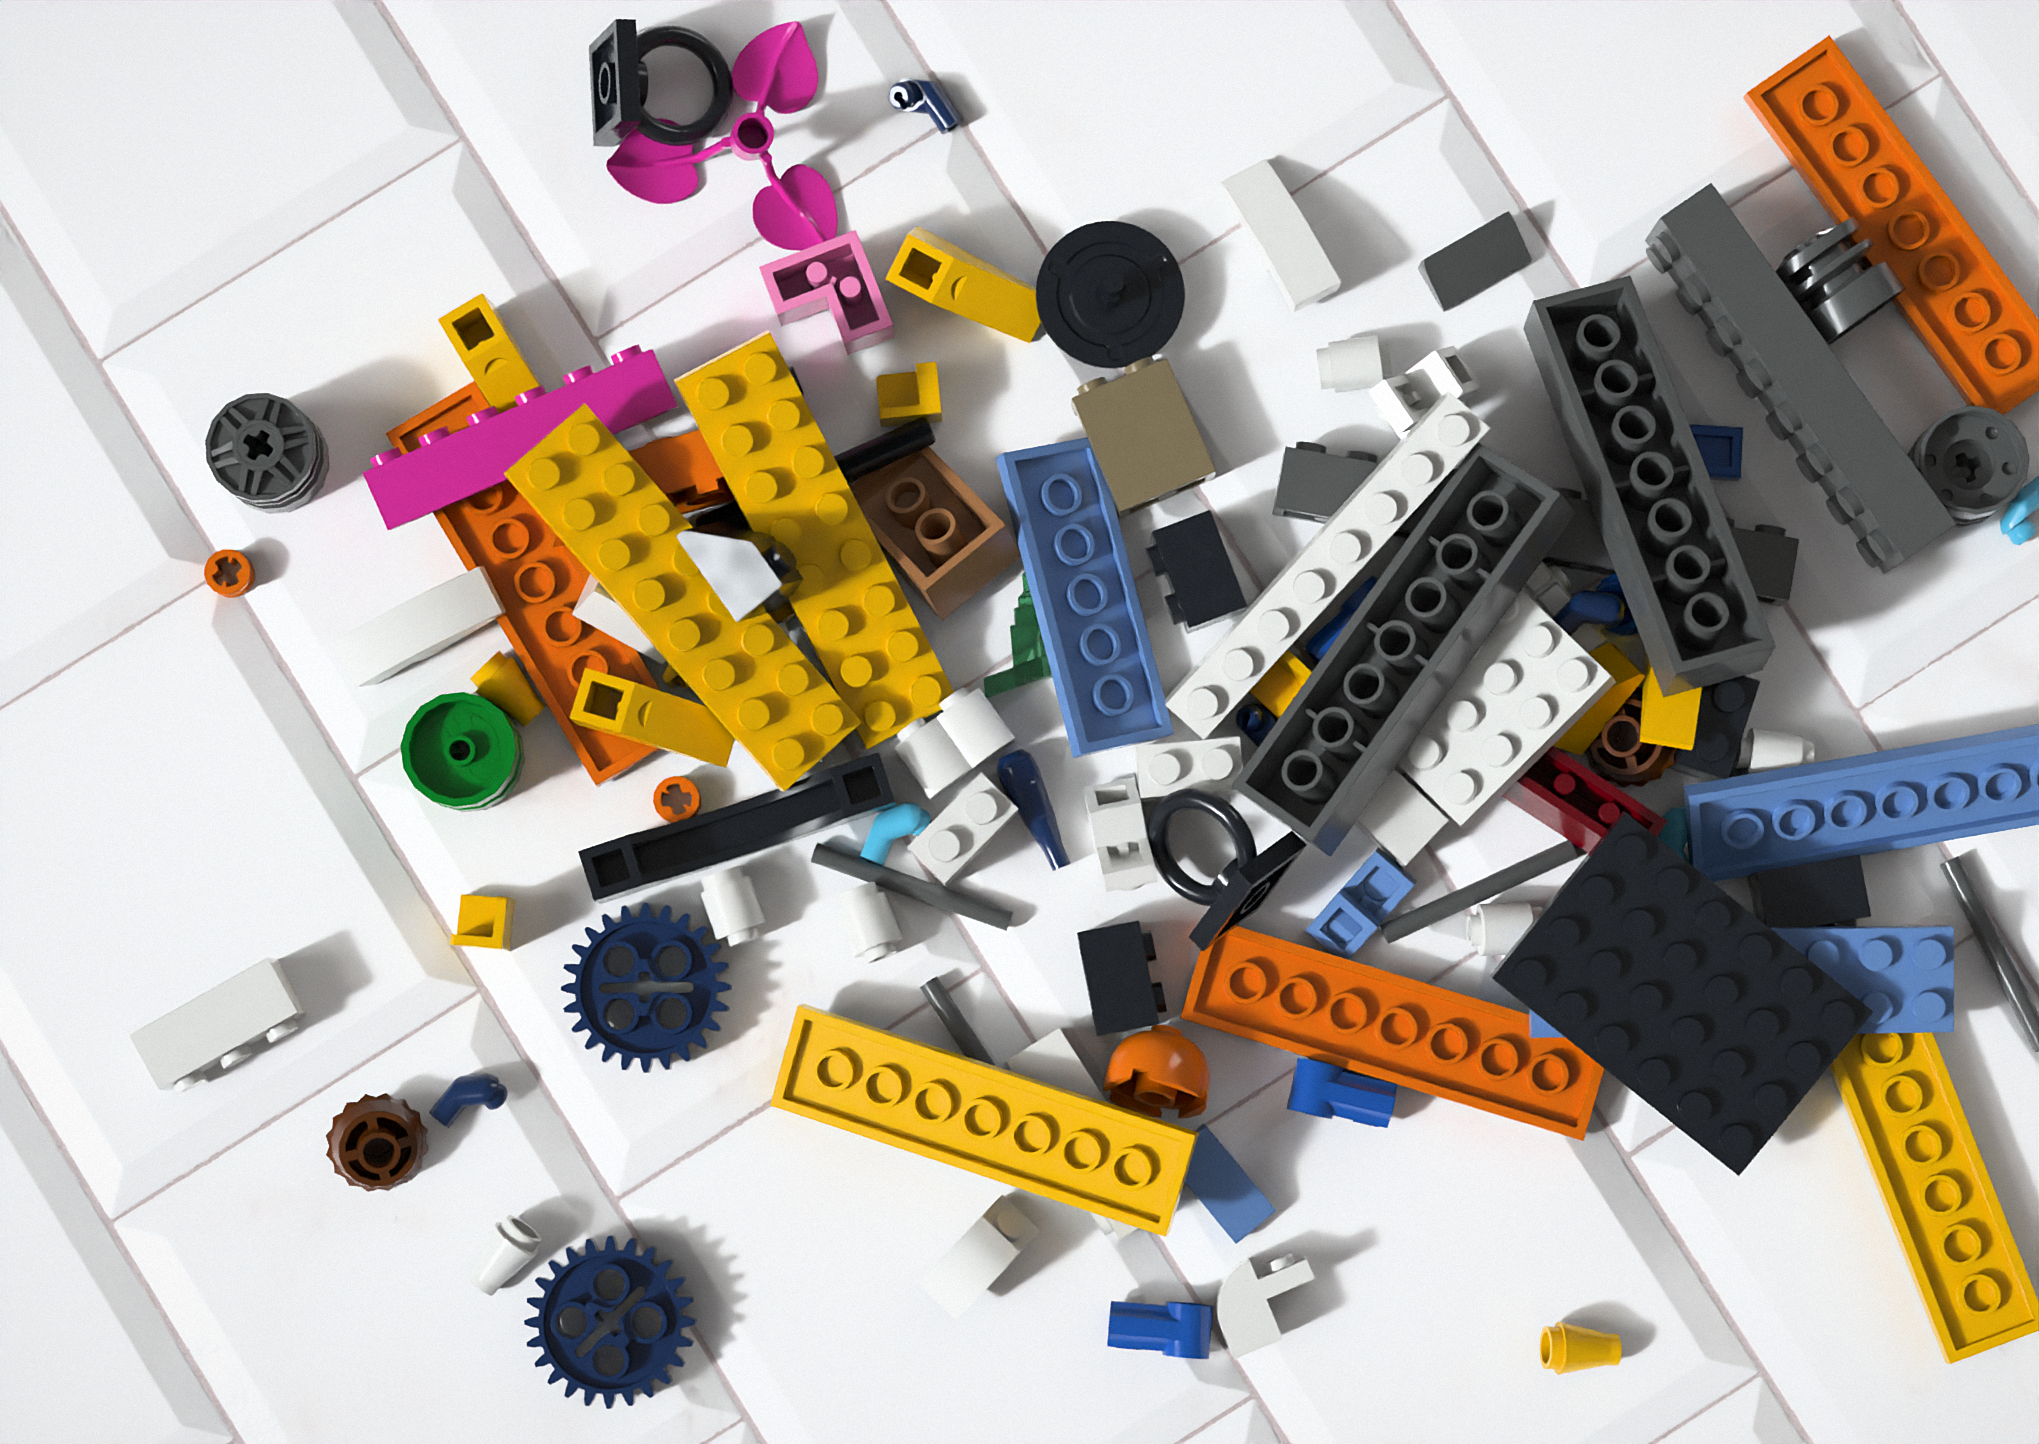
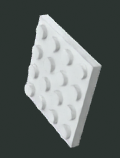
[1398,590,1616,832]

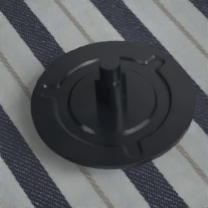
[1036,221,1185,369]

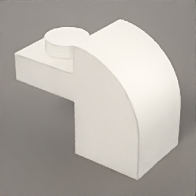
[1369,345,1482,440]
[1083,777,1158,892]
[918,1194,1040,1320]
[1215,1252,1315,1360]

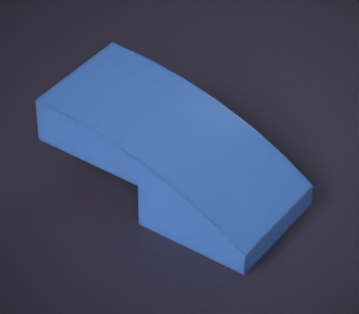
[1305,847,1417,960]
[1185,1123,1276,1244]

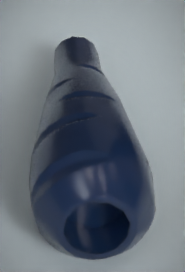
[996,749,1071,871]

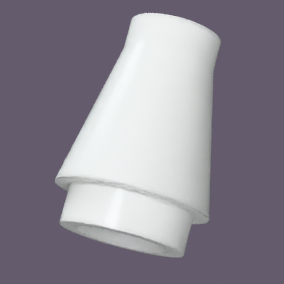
[468,1215,541,1296]

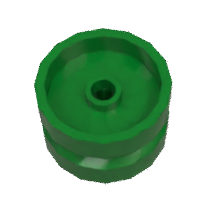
[400,692,525,812]

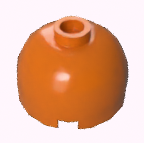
[1103,1024,1210,1119]

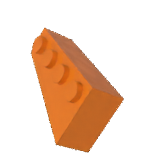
[544,430,736,548]

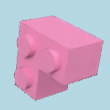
[759,230,895,355]

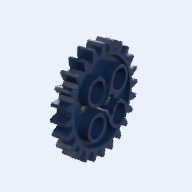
[561,902,732,1073]
[524,1235,697,1409]

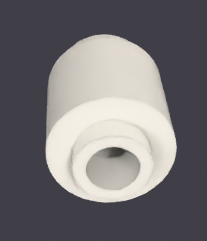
[1316,335,1392,393]
[1734,728,1815,775]
[700,866,766,947]
[836,882,903,964]
[1466,902,1543,956]

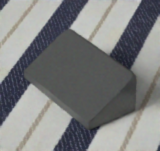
[1417,211,1532,312]

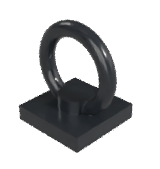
[588,19,733,147]
[1148,788,1307,951]

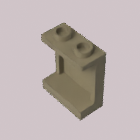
[1071,357,1216,519]

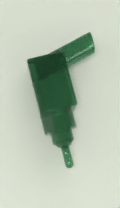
[983,572,1050,698]

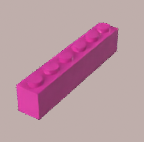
[362,344,678,531]

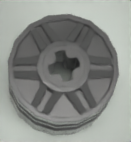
[1775,217,1906,345]
[205,393,330,514]
[1907,405,2030,528]

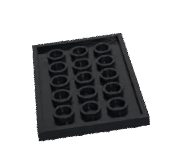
[1489,811,1873,1176]

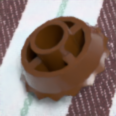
[1585,687,1679,788]
[325,1093,429,1192]

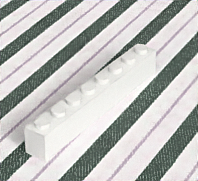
[1165,390,1490,740]

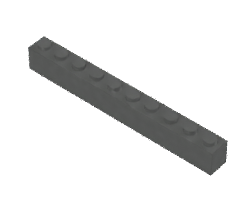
[1272,441,1799,607]

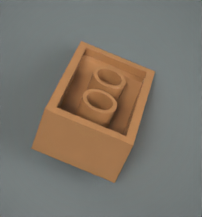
[849,447,1021,621]

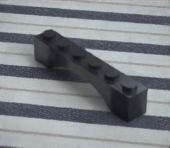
[578,752,897,904]

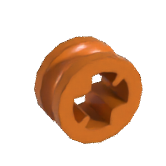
[204,549,255,598]
[653,776,702,823]

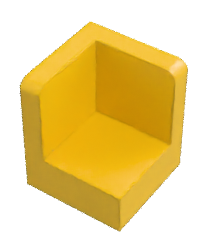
[876,362,943,428]
[1248,649,1312,720]
[450,894,515,952]

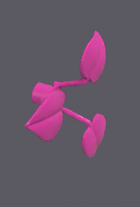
[606,21,837,251]

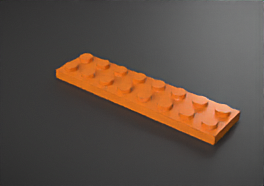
[1743,35,2039,415]
[385,381,661,787]
[1180,926,1604,1141]

